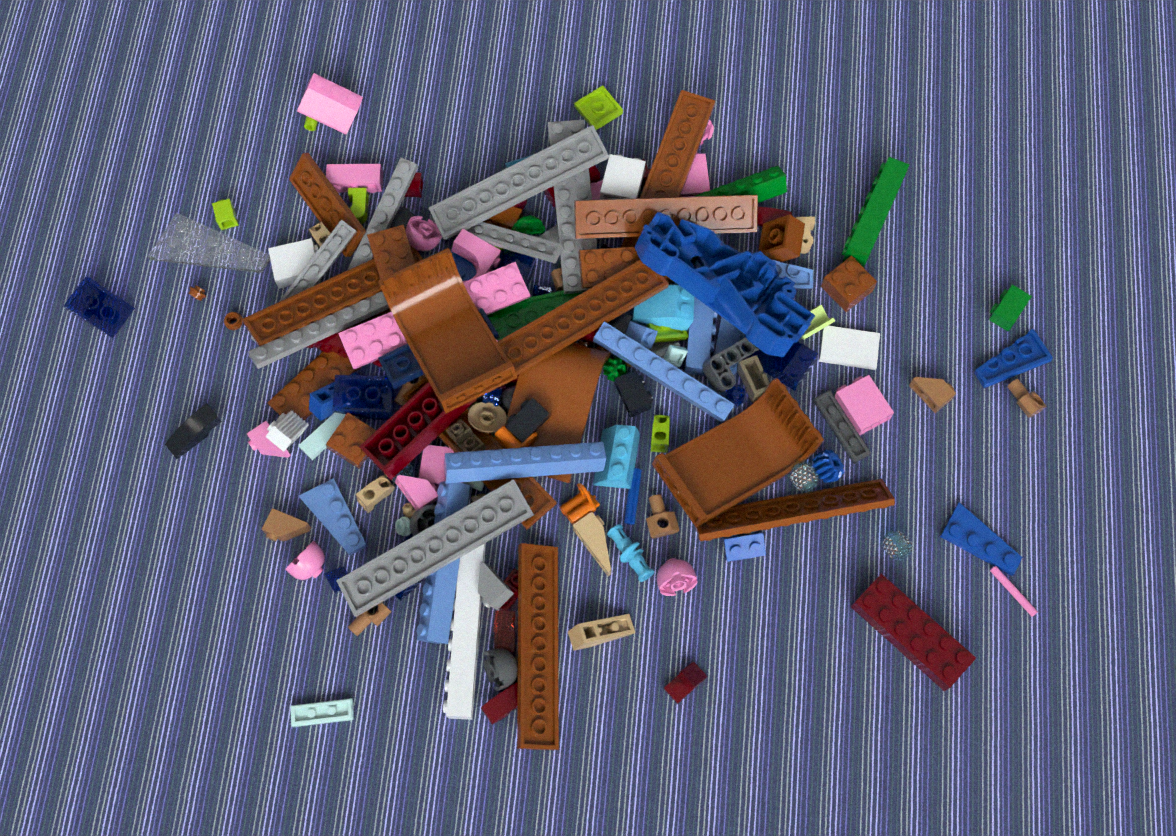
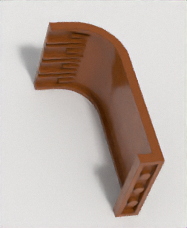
[378,248,518,413]
[505,341,611,484]
[652,378,824,528]

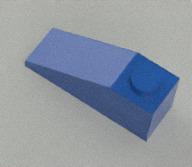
[309,372,368,421]

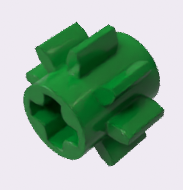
[603,357,626,381]

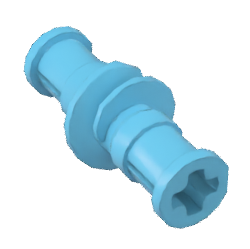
[607,524,655,582]

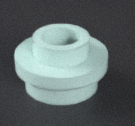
[395,516,411,536]

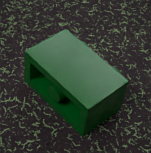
[989,284,1032,332]

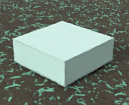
[663,345,688,367]

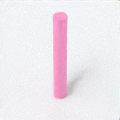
[990,566,1038,617]

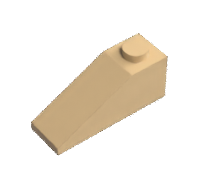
[573,512,611,576]
[568,614,635,651]

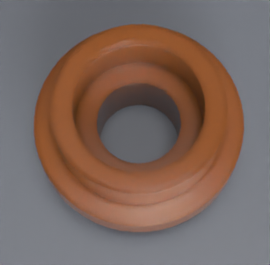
[188,285,206,301]
[224,312,243,330]

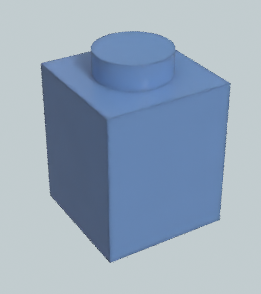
[625,321,658,349]

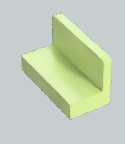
[800,305,835,339]

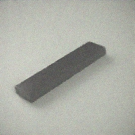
[813,390,871,464]

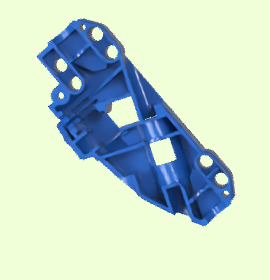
[635,212,815,357]

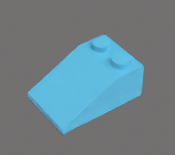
[632,285,694,331]

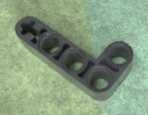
[702,338,759,393]

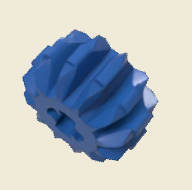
[812,449,844,483]

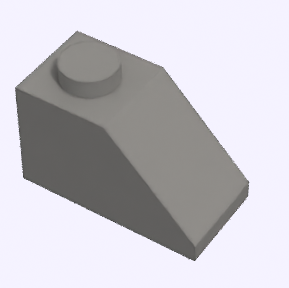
[478,562,514,610]

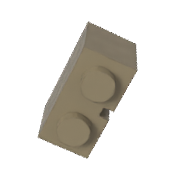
[737,355,770,403]

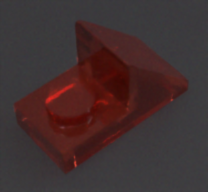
[493,611,516,652]

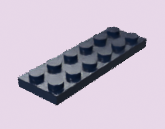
[378,308,499,389]

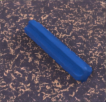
[624,468,642,525]

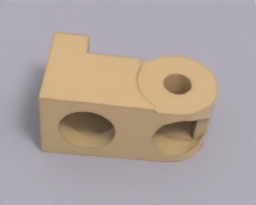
[796,217,815,254]
[308,222,331,248]
[356,475,395,513]

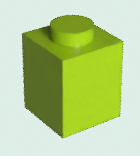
[212,199,239,230]

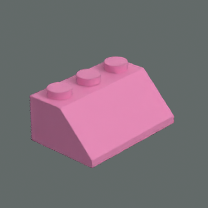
[297,73,363,134]

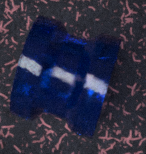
[725,384,746,407]
[483,387,502,407]

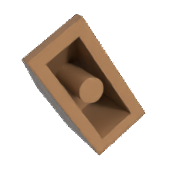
[909,377,956,413]
[262,508,311,542]

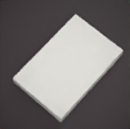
[819,326,880,370]

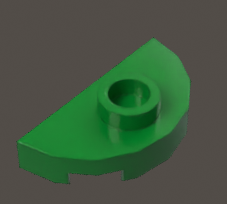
[511,215,545,234]

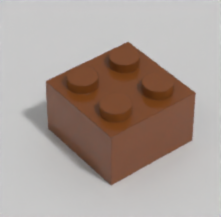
[758,214,805,262]
[821,256,877,312]
[326,413,376,469]

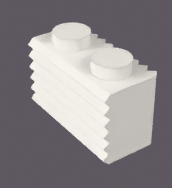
[266,411,309,452]

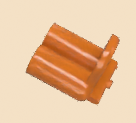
[495,426,538,449]
[559,483,600,525]

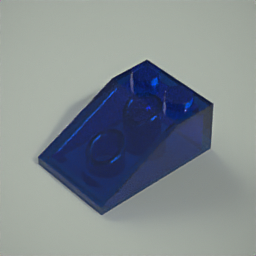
[64,275,135,338]
[749,342,818,391]
[332,375,395,420]

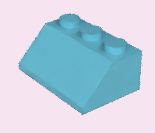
[593,425,640,489]

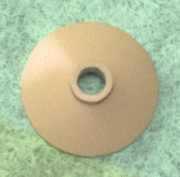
[468,402,507,433]

